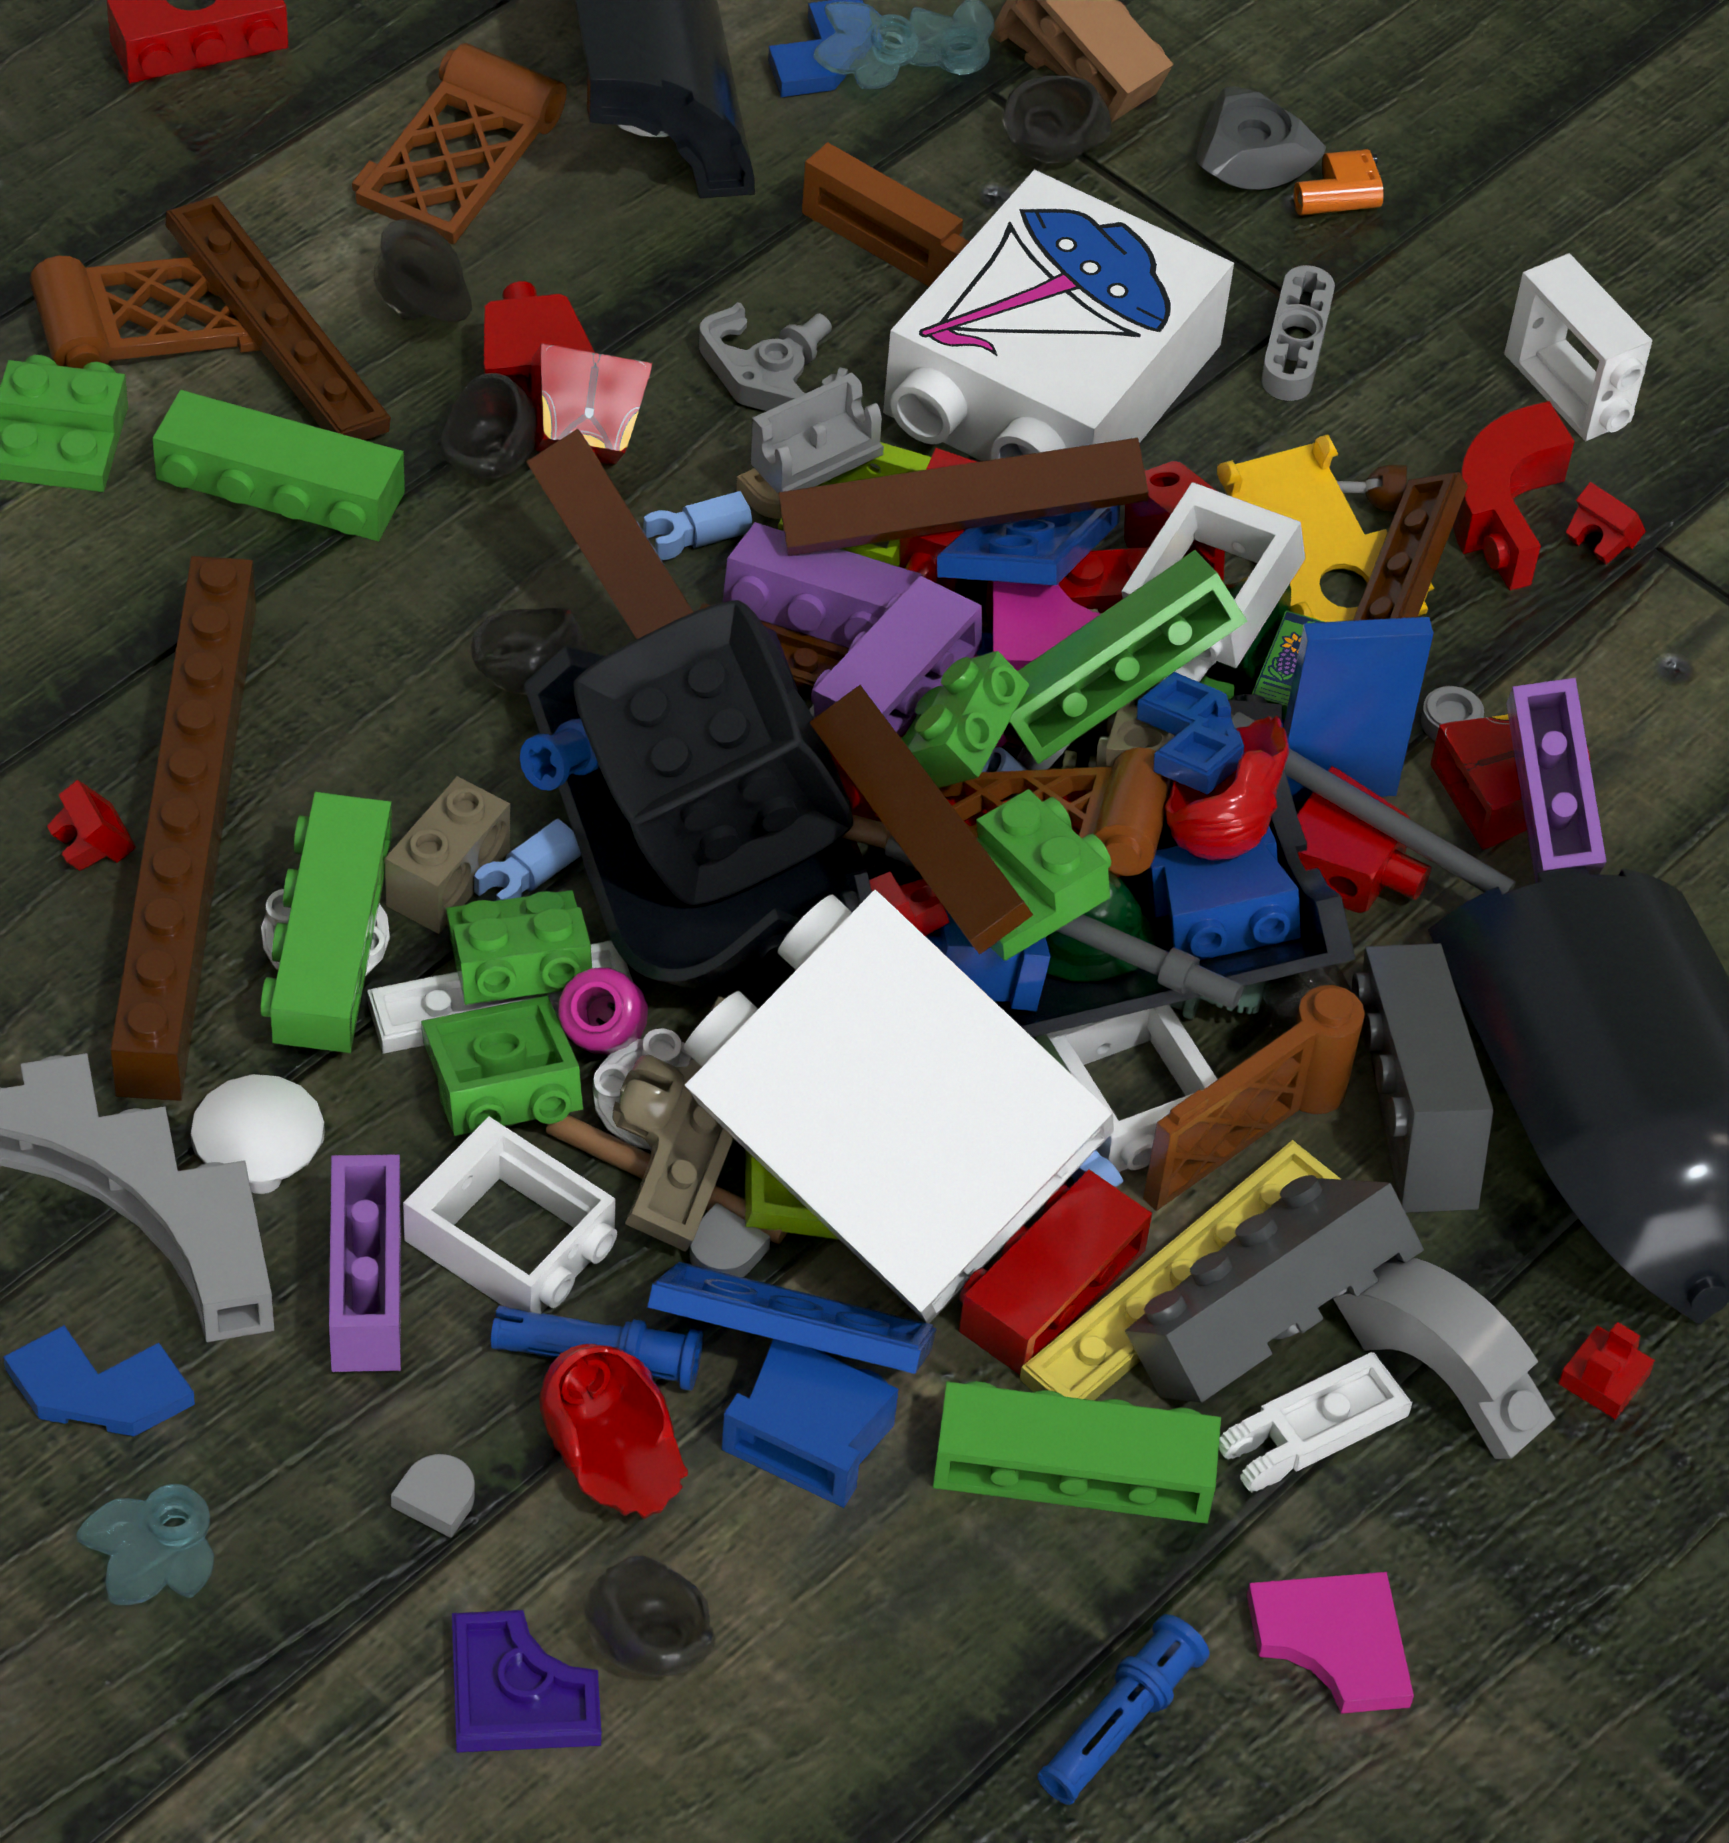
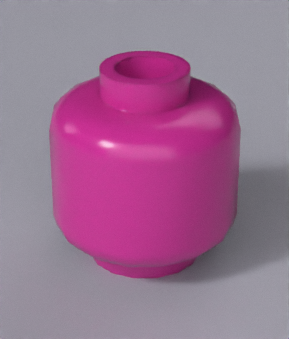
[558,968,648,1056]

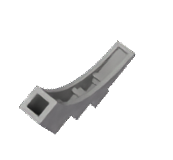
[0,1053,274,1342]

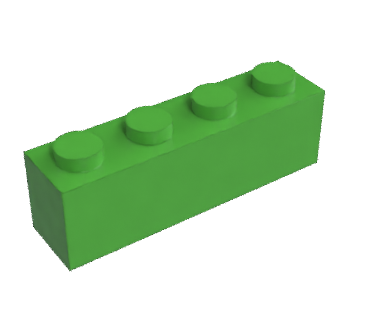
[153,390,405,542]
[1009,550,1248,764]
[261,792,392,1053]
[933,1381,1221,1524]

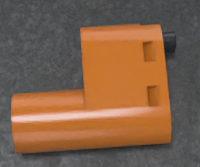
[1294,149,1384,215]

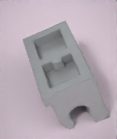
[751,372,884,493]

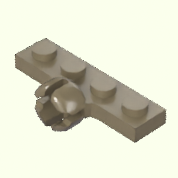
[612,996,733,1252]

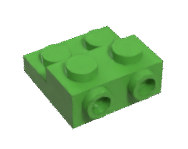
[0,355,128,492]
[901,651,1030,788]
[976,789,1111,961]
[446,890,592,1005]
[421,995,583,1136]

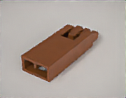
[802,142,970,287]

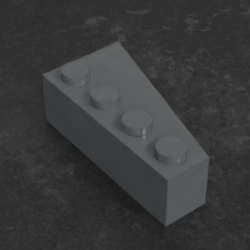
[1351,943,1493,1213]
[1125,1175,1424,1403]

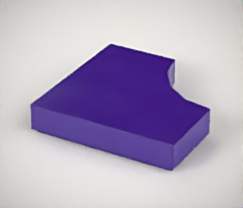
[452,1610,601,1753]

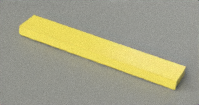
[1020,1140,1341,1400]

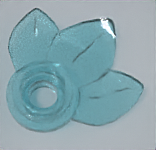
[893,0,995,75]
[813,1,919,89]
[77,1484,214,1605]

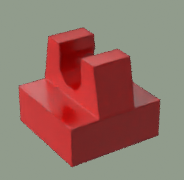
[1566,482,1646,565]
[47,780,137,871]
[869,872,950,936]
[1558,1322,1655,1420]

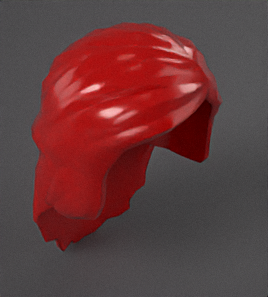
[1164,715,1289,861]
[539,1344,688,1519]

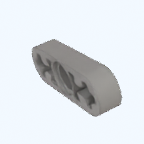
[1261,265,1335,401]

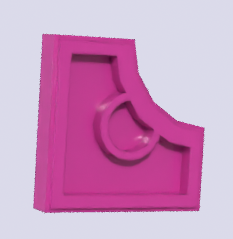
[992,581,1102,671]
[1247,1572,1414,1714]

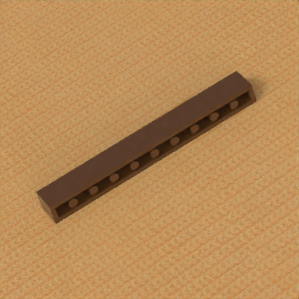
[111,556,256,1101]

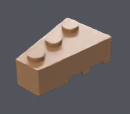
[989,0,1174,124]

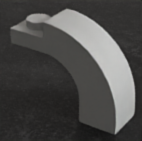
[1333,1256,1555,1459]

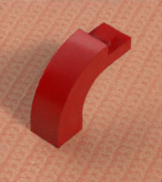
[1453,401,1575,591]

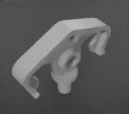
[699,303,848,411]

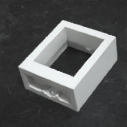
[1504,253,1653,442]
[1122,482,1305,668]
[1036,1004,1218,1172]
[403,1117,617,1314]

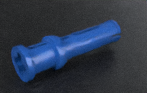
[520,719,599,791]
[491,1305,703,1391]
[1037,1614,1210,1805]

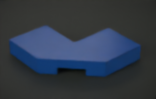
[768,0,875,97]
[1137,672,1244,794]
[3,1325,195,1436]

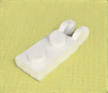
[1219,1352,1412,1492]

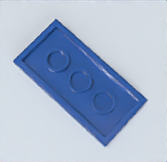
[937,505,1120,585]
[1283,617,1434,802]
[648,1262,937,1374]

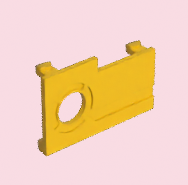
[1217,434,1434,622]

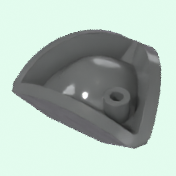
[1196,86,1326,189]

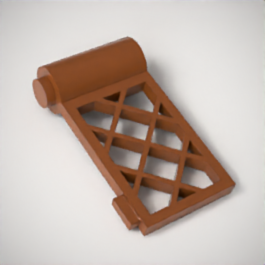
[352,43,567,245]
[29,256,261,369]
[905,747,1173,876]
[1143,985,1365,1211]

